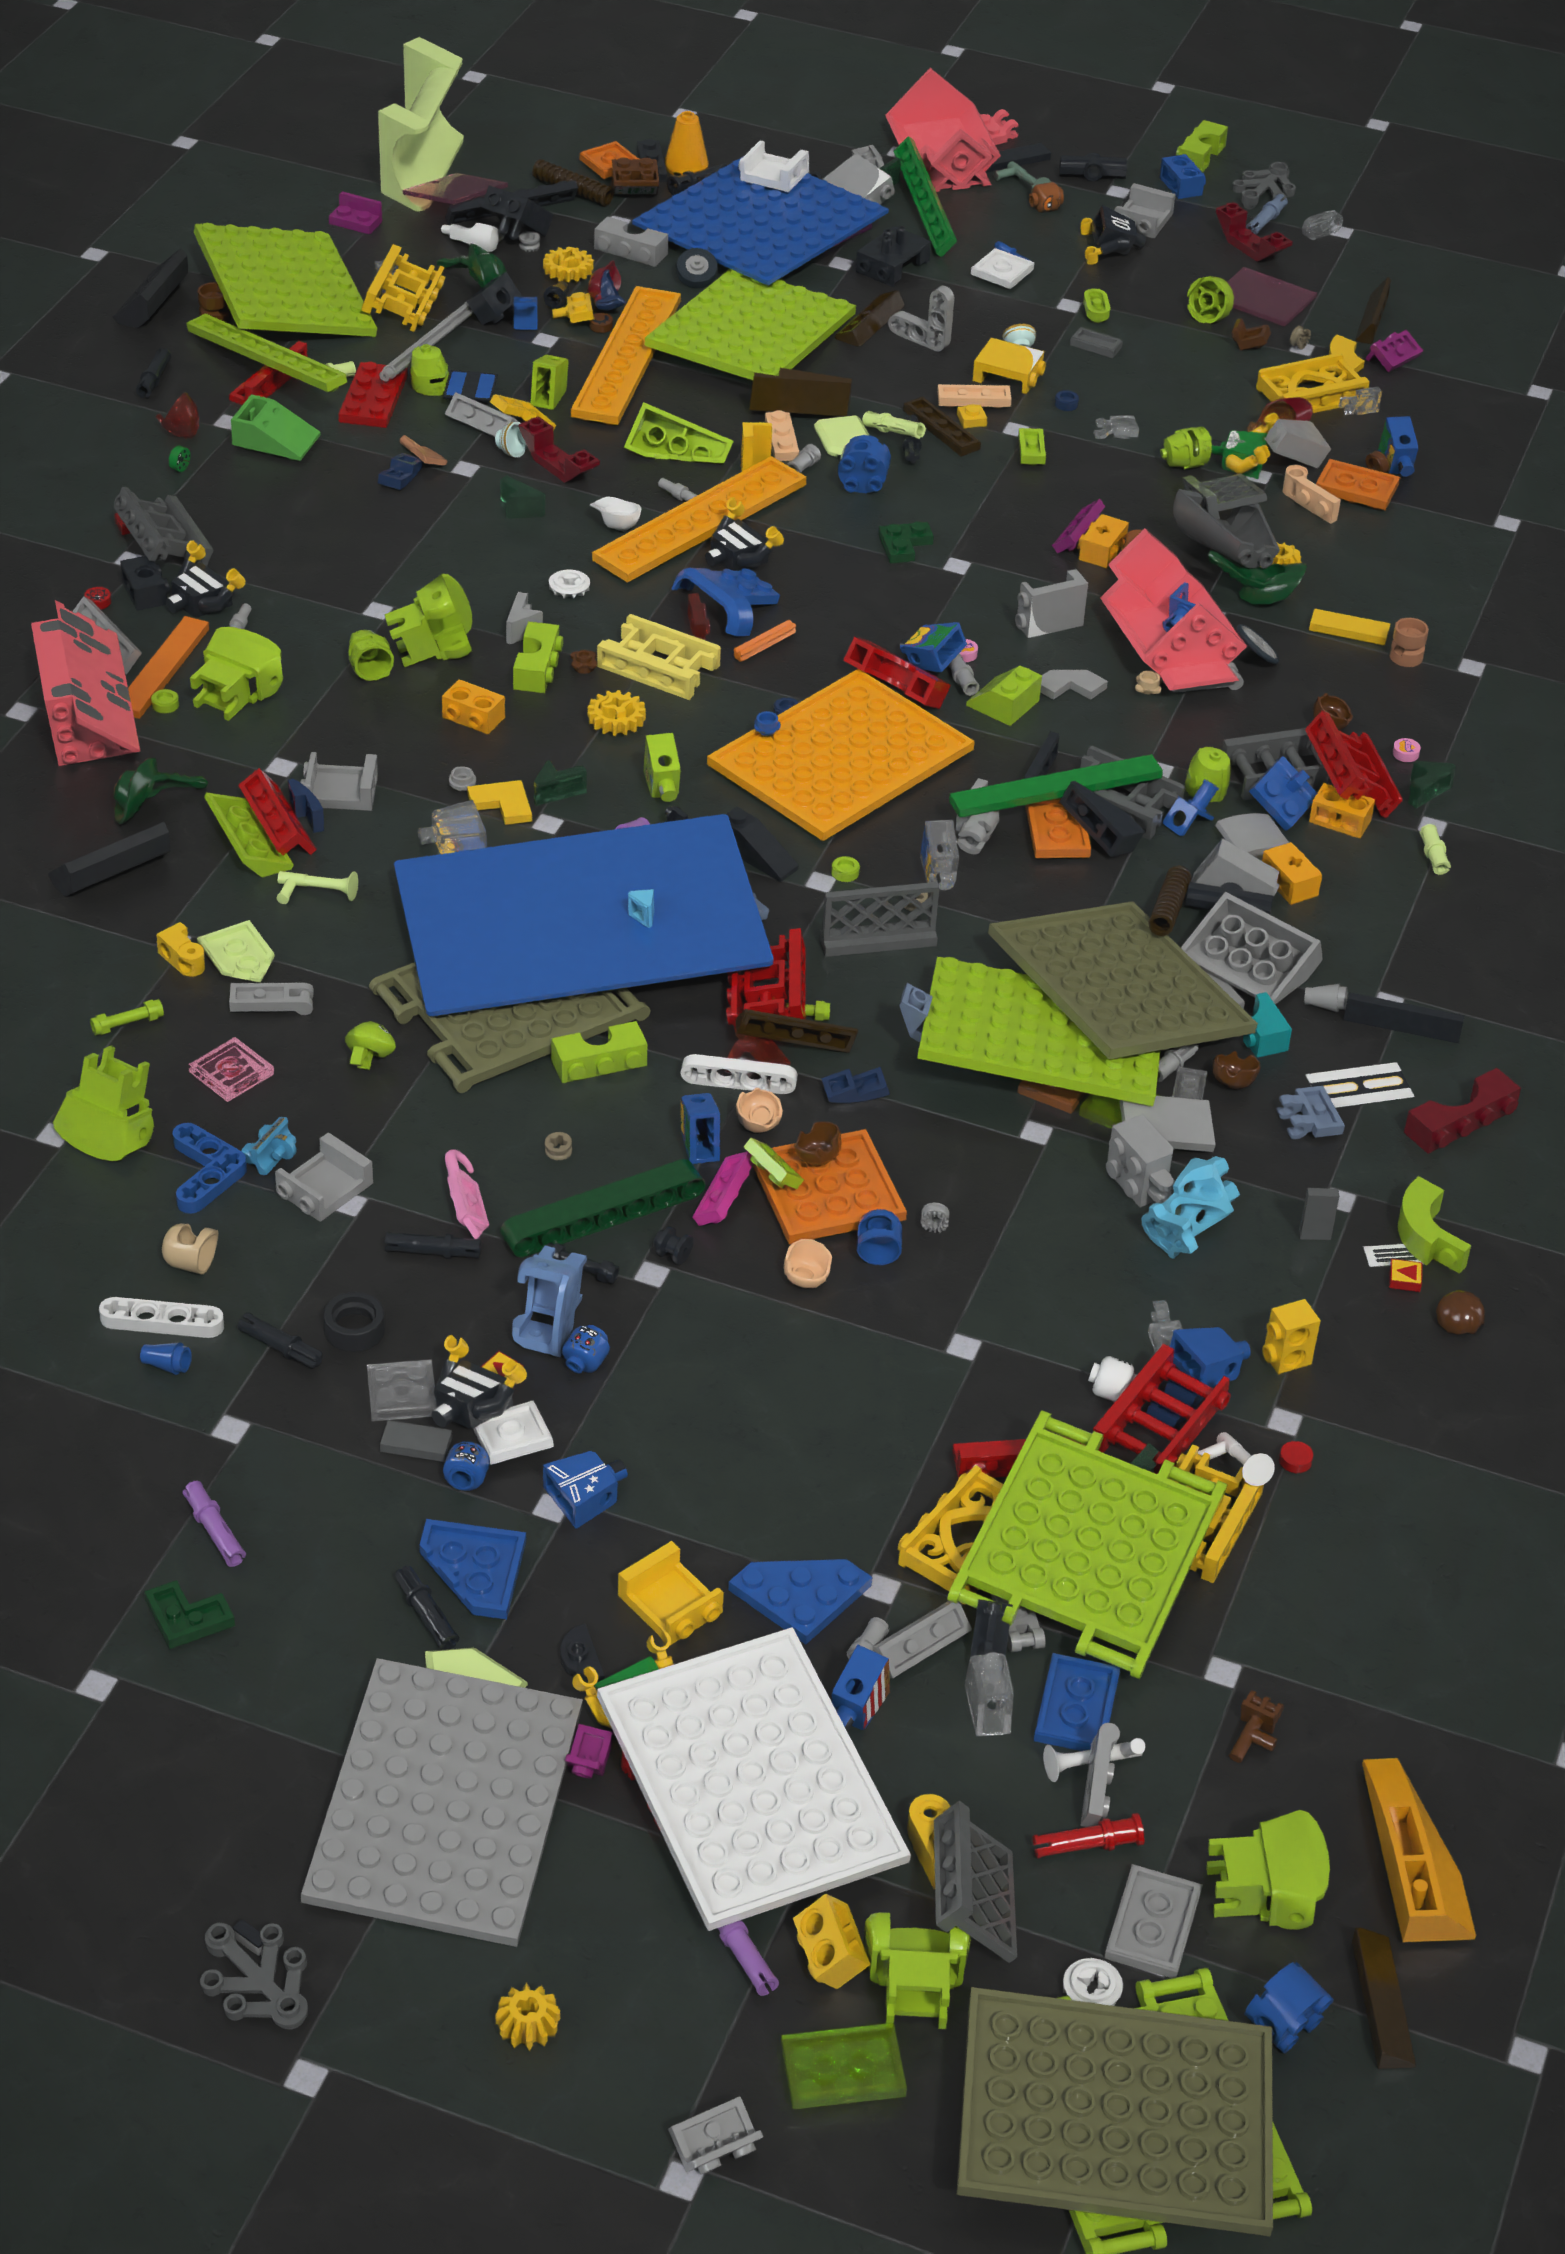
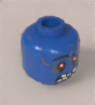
[562,1325,610,1373]
[443,1442,490,1491]

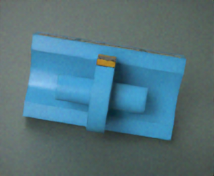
[242,1117,297,1175]

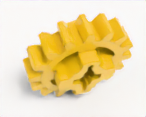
[543,246,593,282]
[588,690,646,736]

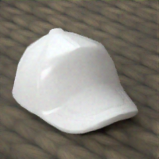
[590,497,642,532]

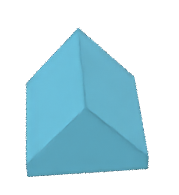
[628,889,654,928]

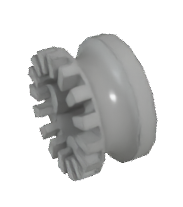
[519,231,540,252]
[921,1202,949,1233]

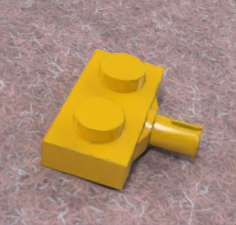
[552,292,594,323]

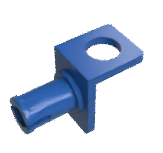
[513,297,538,330]
[1163,582,1196,632]
[1163,779,1219,836]

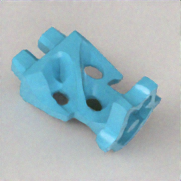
[1141,1156,1240,1259]

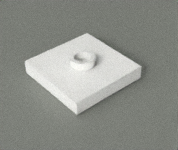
[971,248,1034,289]
[473,1401,554,1465]

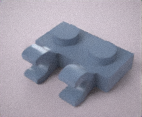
[1276,1086,1345,1139]

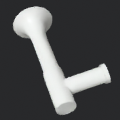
[1198,1432,1275,1486]
[1043,1738,1145,1782]

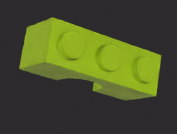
[1176,120,1228,173]
[513,621,563,693]
[551,1021,648,1083]

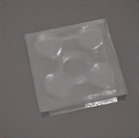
[367,1360,437,1421]

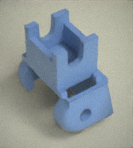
[512,1246,587,1357]

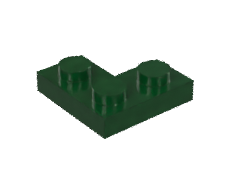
[878,522,934,563]
[144,1580,235,1649]

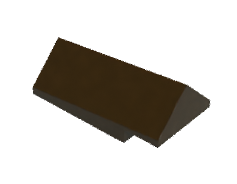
[749,368,852,416]

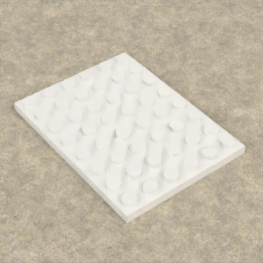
[597,1627,911,1931]

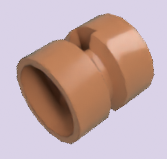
[1390,618,1429,667]

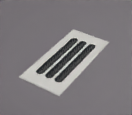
[1363,1244,1423,1267]

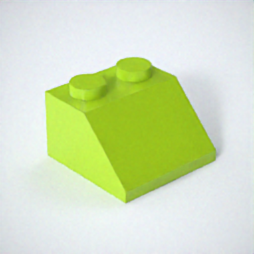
[966,666,1042,726]

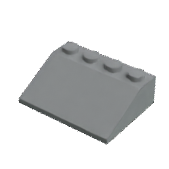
[1181,892,1323,1004]

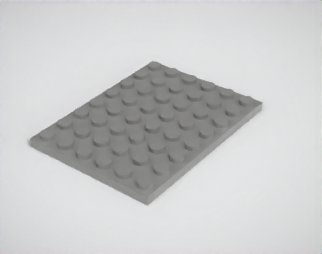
[301,1658,583,1947]

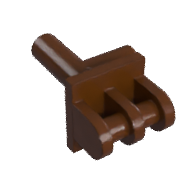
[1229,1690,1284,1763]

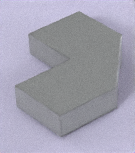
[1040,670,1108,700]

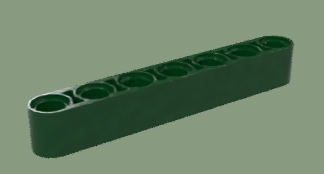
[500,1159,706,1257]

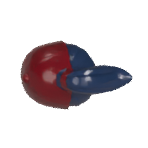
[587,260,626,311]

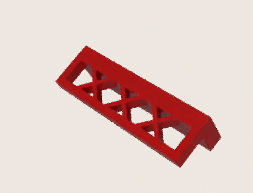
[229,341,308,405]
[238,768,317,856]
[952,1437,1086,1479]

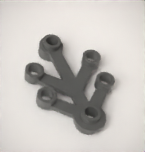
[1232,162,1296,209]
[200,1923,308,2029]

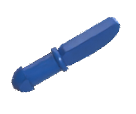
[994,241,1033,262]

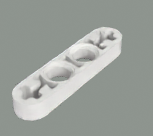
[681,1054,798,1094]
[99,1297,224,1338]

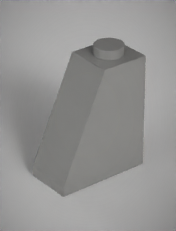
[1265,419,1331,468]
[1191,838,1279,896]

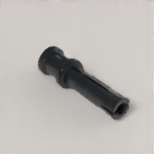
[667,163,727,196]

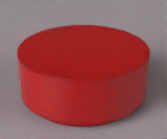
[1279,1441,1313,1473]

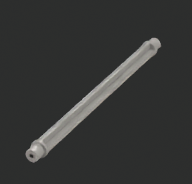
[380,300,474,381]

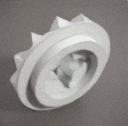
[549,569,590,599]
[1063,1958,1123,2006]

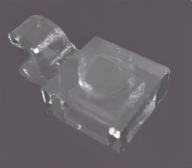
[1339,387,1382,415]
[1093,416,1139,439]
[1148,1300,1183,1353]

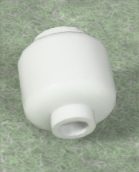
[1088,1356,1137,1402]

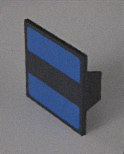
[443,370,498,403]

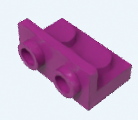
[329,191,382,235]
[1366,330,1423,372]

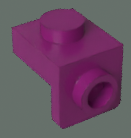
[565,1724,615,1779]

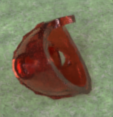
[156,392,200,438]

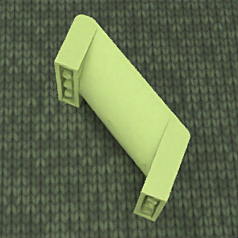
[378,37,464,211]

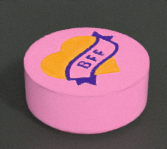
[959,639,978,662]
[1392,738,1421,762]

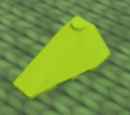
[624,402,734,464]

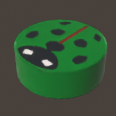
[169,445,191,472]

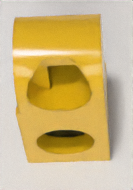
[157,922,205,977]

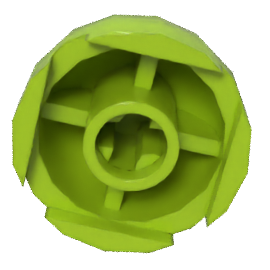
[1187,276,1234,324]

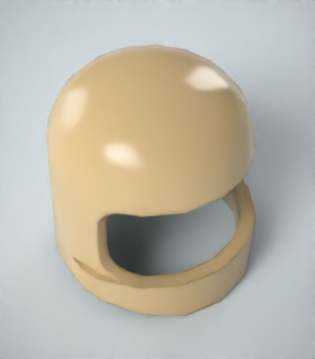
[162,1223,219,1274]

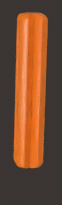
[733,620,796,662]

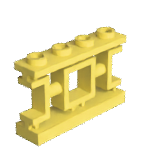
[597,614,721,700]

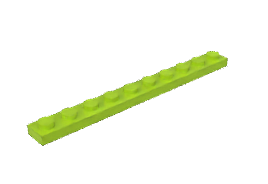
[186,313,347,392]

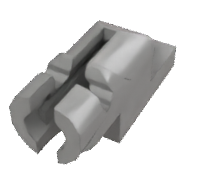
[956,778,999,855]

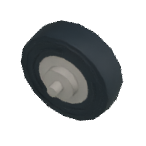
[676,248,718,288]

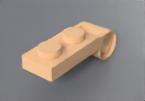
[1283,465,1341,524]

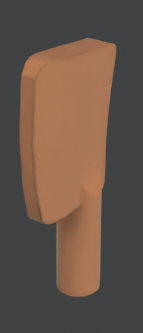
[400,435,448,465]

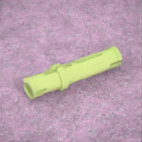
[863,411,926,439]

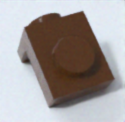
[1232,318,1271,350]

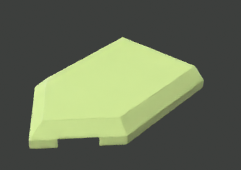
[814,415,870,457]
[197,920,275,983]
[425,1647,527,1688]

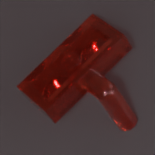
[723,1031,791,1073]

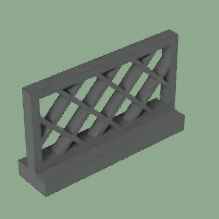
[1182,473,1267,520]
[820,882,939,957]
[934,1801,1017,1963]

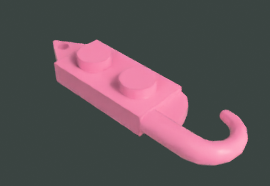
[445,1150,489,1239]

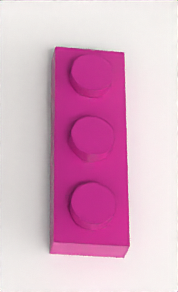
[693,1151,754,1226]

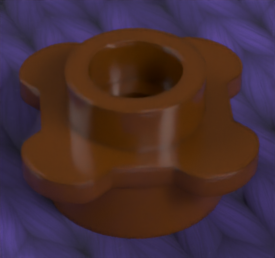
[571,650,598,674]

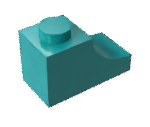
[1243,992,1292,1058]

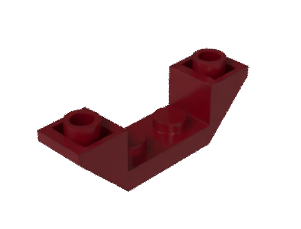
[1216,202,1293,262]
[519,416,600,483]

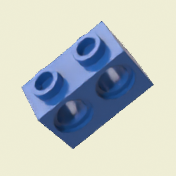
[1159,154,1206,199]

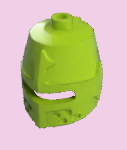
[410,344,449,396]
[1160,426,1212,469]
[348,630,394,681]
[1185,747,1231,802]

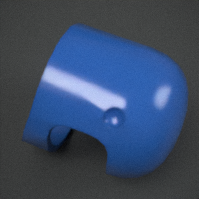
[857,1209,902,1265]

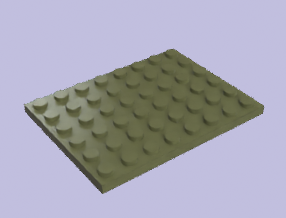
[988,901,1258,1059]
[956,1987,1273,2236]

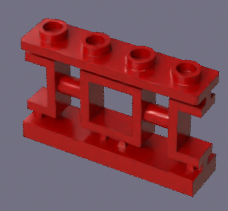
[1305,710,1403,818]
[726,928,806,1035]

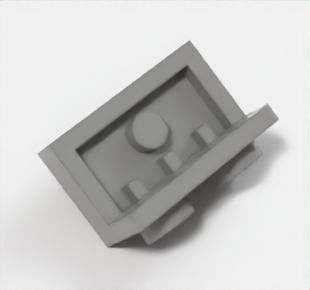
[668,2096,763,2175]

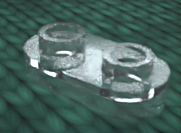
[1302,210,1343,240]

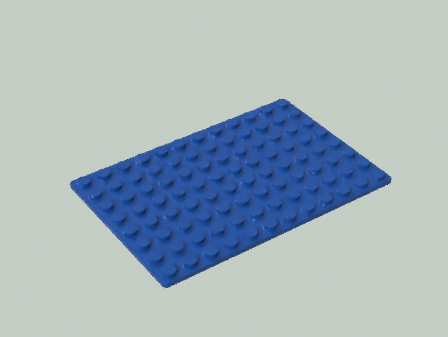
[394,814,774,1016]

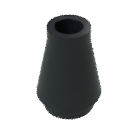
[543,281,569,309]

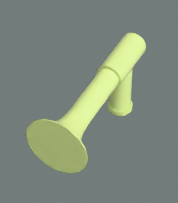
[276,871,358,904]

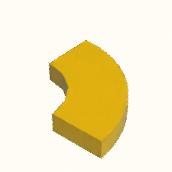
[1329,334,1365,373]

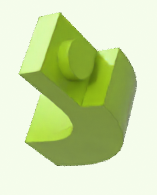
[1398,1176,1471,1274]

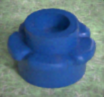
[754,711,781,736]

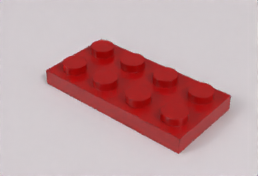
[338,362,408,428]

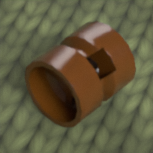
[198,282,231,323]

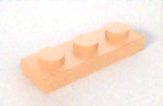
[937,384,1011,408]
[765,410,799,461]

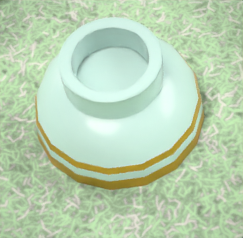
[1002,324,1036,347]
[495,422,527,458]

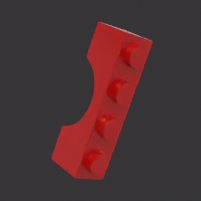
[843,637,951,709]

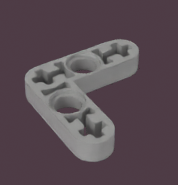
[888,286,954,351]

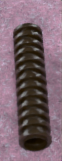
[532,159,614,206]
[1148,865,1191,936]

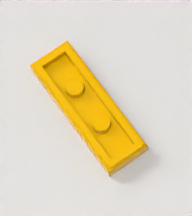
[1309,609,1390,645]

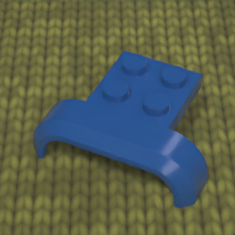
[672,568,780,636]

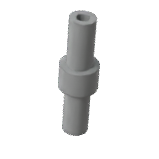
[658,478,698,501]
[229,604,252,629]

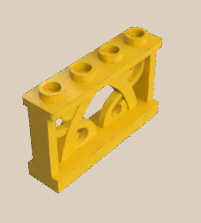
[1256,353,1370,413]
[898,1465,1003,1605]

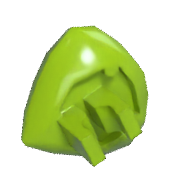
[345,1021,396,1070]

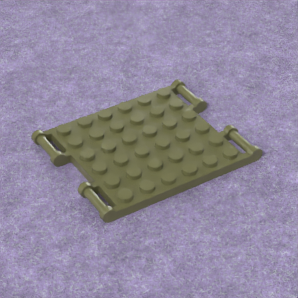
[369,962,650,1093]

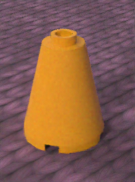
[664,111,709,175]

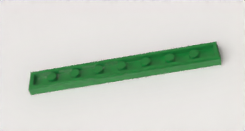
[893,136,957,257]
[949,754,1163,818]

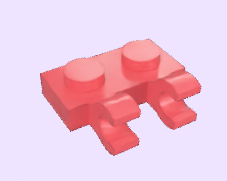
[980,109,1019,145]

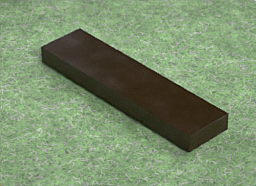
[903,396,981,457]

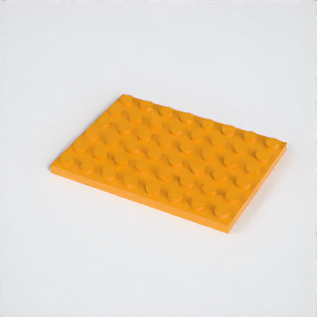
[707,669,975,841]

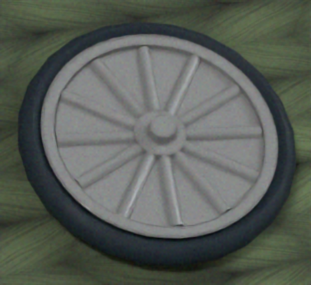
[1236,624,1279,664]

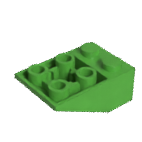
[231,394,321,461]

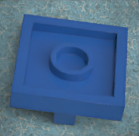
[1249,756,1317,831]

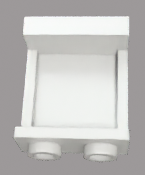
[738,141,809,192]

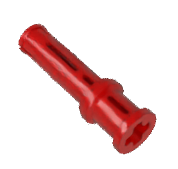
[1032,1813,1145,1859]

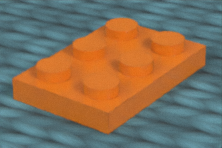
[1316,459,1400,510]
[1025,798,1091,859]

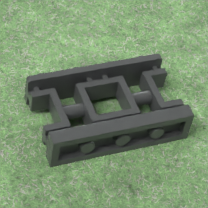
[114,487,214,566]
[1081,746,1185,840]

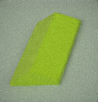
[204,792,294,877]

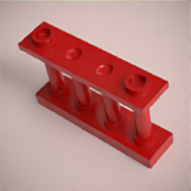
[1093,1343,1231,1475]

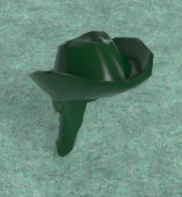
[437,243,507,288]
[1207,550,1307,604]
[114,758,208,825]

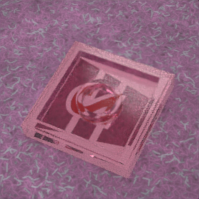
[188,1037,274,1102]

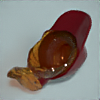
[1247,397,1313,432]

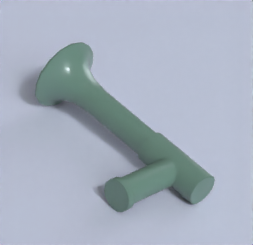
[993,161,1051,192]

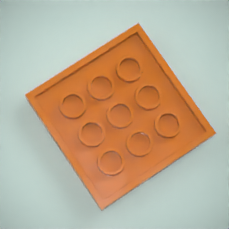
[753,1129,907,1244]

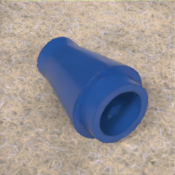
[140,1343,192,1375]

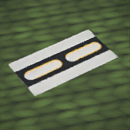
[1306,1062,1415,1108]

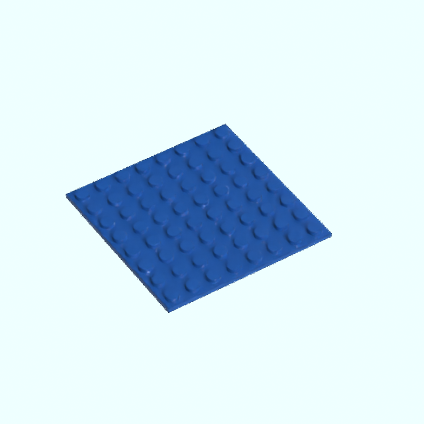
[632,156,889,285]

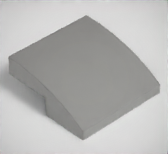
[1215,813,1289,860]

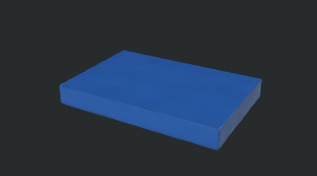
[1034,1653,1120,1751]

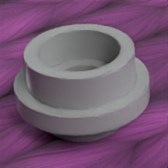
[449,766,476,791]

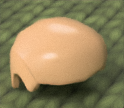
[736,1087,783,1133]
[784,1239,832,1288]

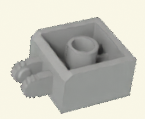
[1106,1114,1175,1207]

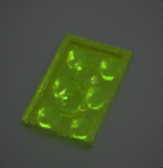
[781,2023,907,2109]

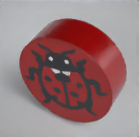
[84,587,111,610]

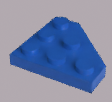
[419,1519,526,1620]
[728,1559,873,1645]

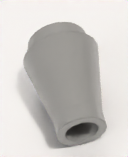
[1304,983,1348,1012]

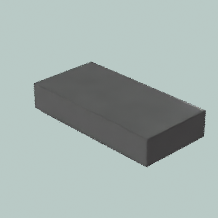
[1070,327,1123,358]
[1299,1188,1340,1240]
[380,1420,452,1462]

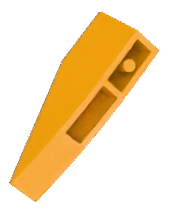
[1362,1758,1476,1942]

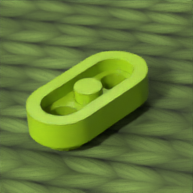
[1083,289,1110,323]

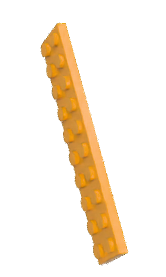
[571,286,681,425]
[592,456,807,583]

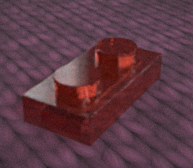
[688,593,710,640]

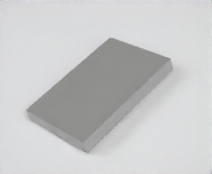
[1119,1096,1216,1152]
[1104,1864,1203,1978]

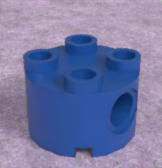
[838,435,891,493]
[1244,1962,1334,2054]

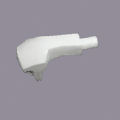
[441,223,504,252]

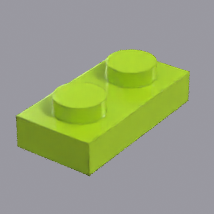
[1018,428,1046,465]
[744,1138,804,1189]

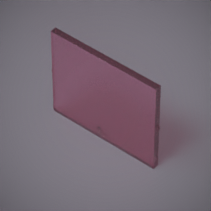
[403,173,508,204]
[1227,267,1317,326]

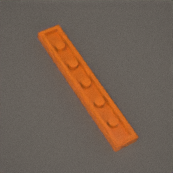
[128,616,209,719]

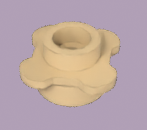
[1135,671,1162,694]

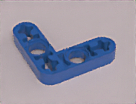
[172,1123,247,1214]

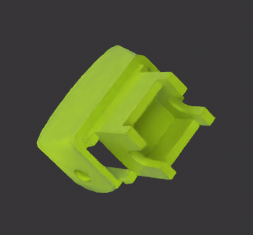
[384,574,473,667]
[190,627,283,721]
[53,1046,154,1161]
[1206,1810,1330,1930]
[863,1912,971,2029]

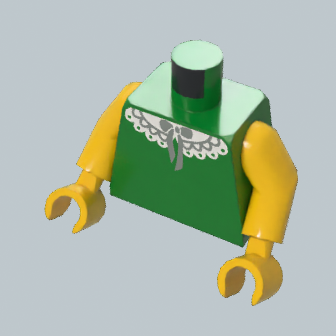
[1211,413,1279,479]
[572,1631,674,1729]

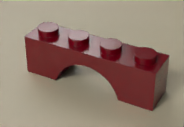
[1404,1068,1521,1154]

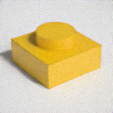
[957,404,987,428]

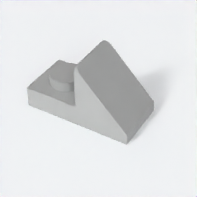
[506,592,543,644]

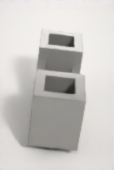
[594,216,668,267]

